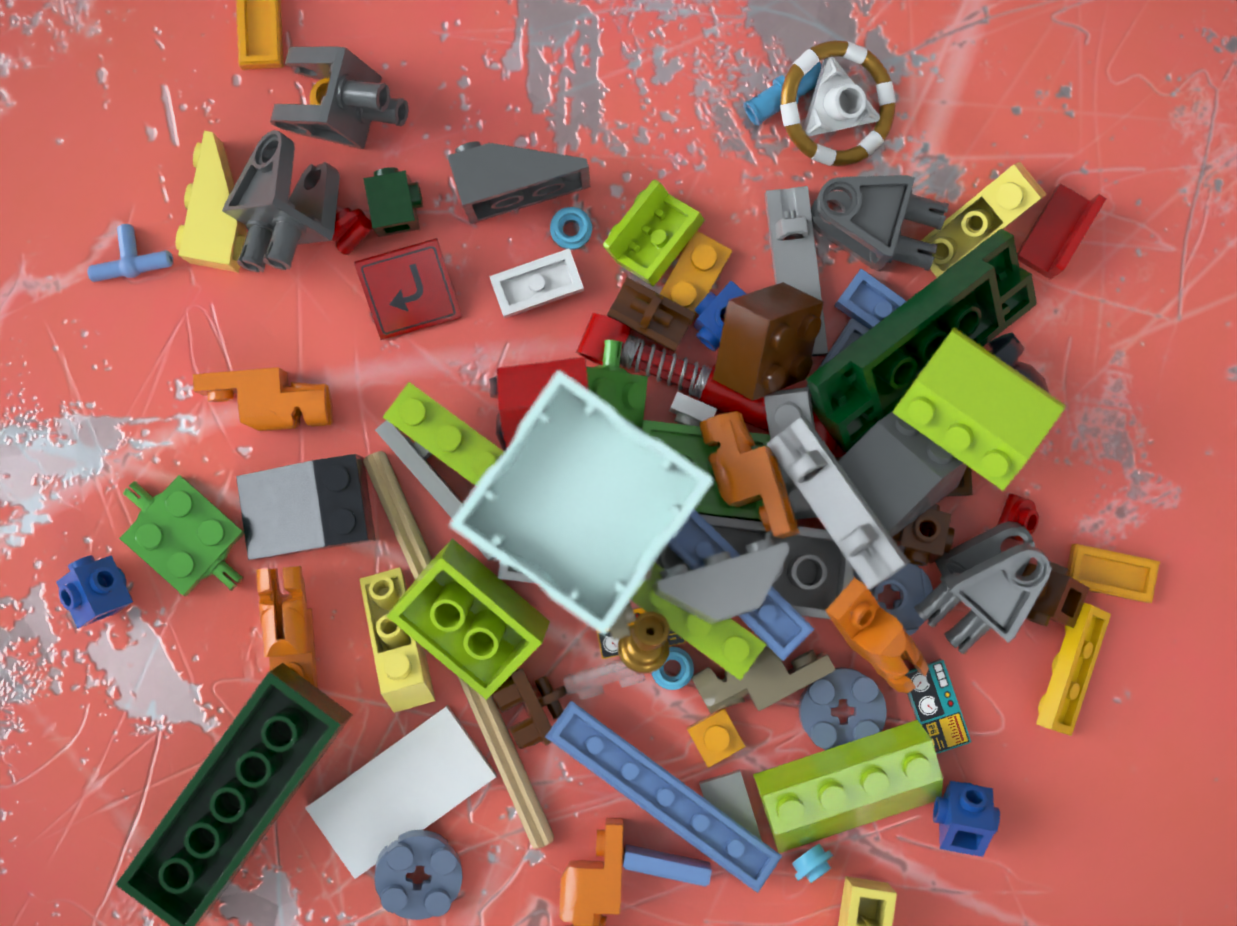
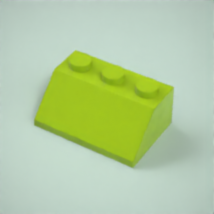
[892,328,1066,491]
[387,538,550,700]

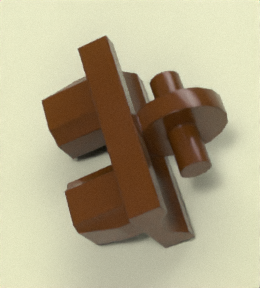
[607,277,695,352]
[492,668,568,749]

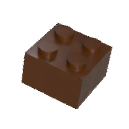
[713,282,824,401]

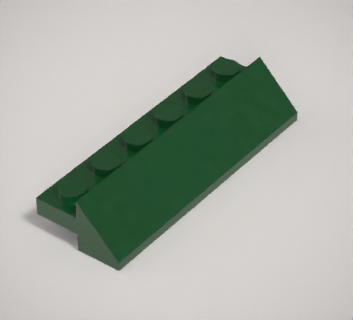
[806,229,1037,453]

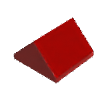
[497,357,590,450]

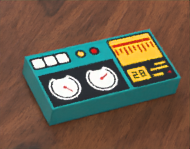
[906,659,971,754]

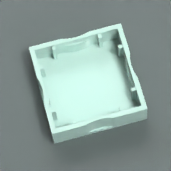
[449,370,714,635]

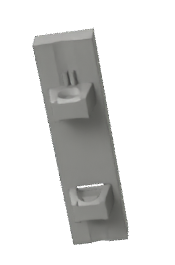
[764,186,828,357]
[766,417,909,590]
[375,420,494,561]

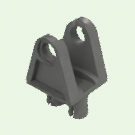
[270,46,409,149]
[222,130,340,273]
[811,175,949,271]
[914,521,1051,654]

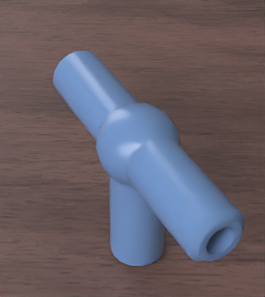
[87,224,173,282]

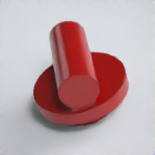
[332,207,373,255]
[997,493,1039,541]

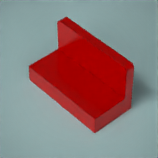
[1017,184,1106,279]

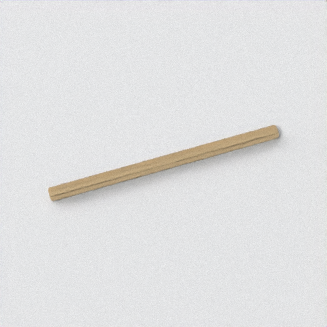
[363,451,554,849]

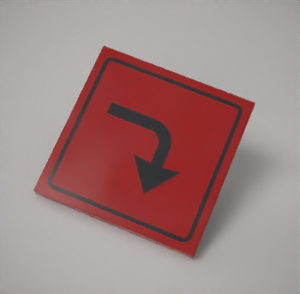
[354,238,462,340]

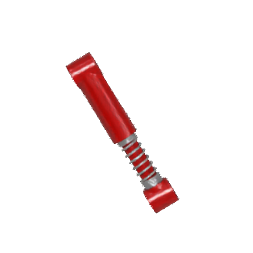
[576,313,838,456]

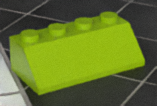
[753,720,943,853]

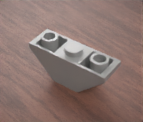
[652,538,789,624]

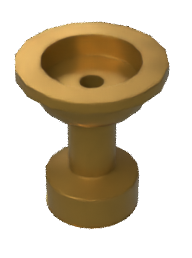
[618,611,669,674]

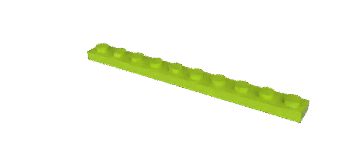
[383,382,767,681]

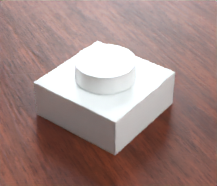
[669,392,717,426]

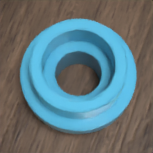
[550,207,592,250]
[651,646,694,690]
[792,844,833,883]

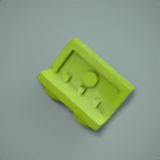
[603,179,705,287]

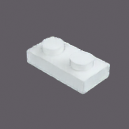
[489,248,584,319]

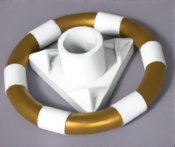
[780,41,896,166]

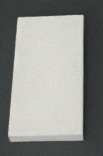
[305,705,497,879]

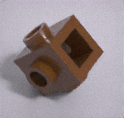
[892,504,955,566]
[1021,562,1090,628]

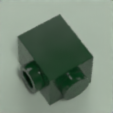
[363,167,423,237]

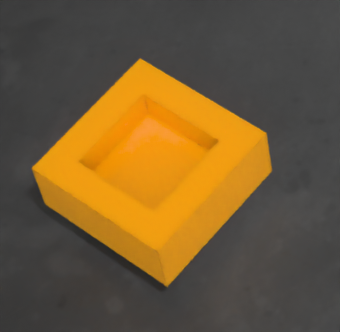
[687,708,746,768]

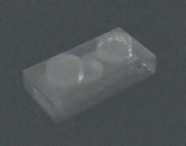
[563,659,646,700]

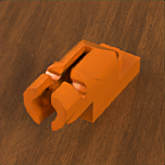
[192,367,333,431]
[699,411,800,539]
[256,566,318,688]
[826,577,929,693]
[559,818,623,926]

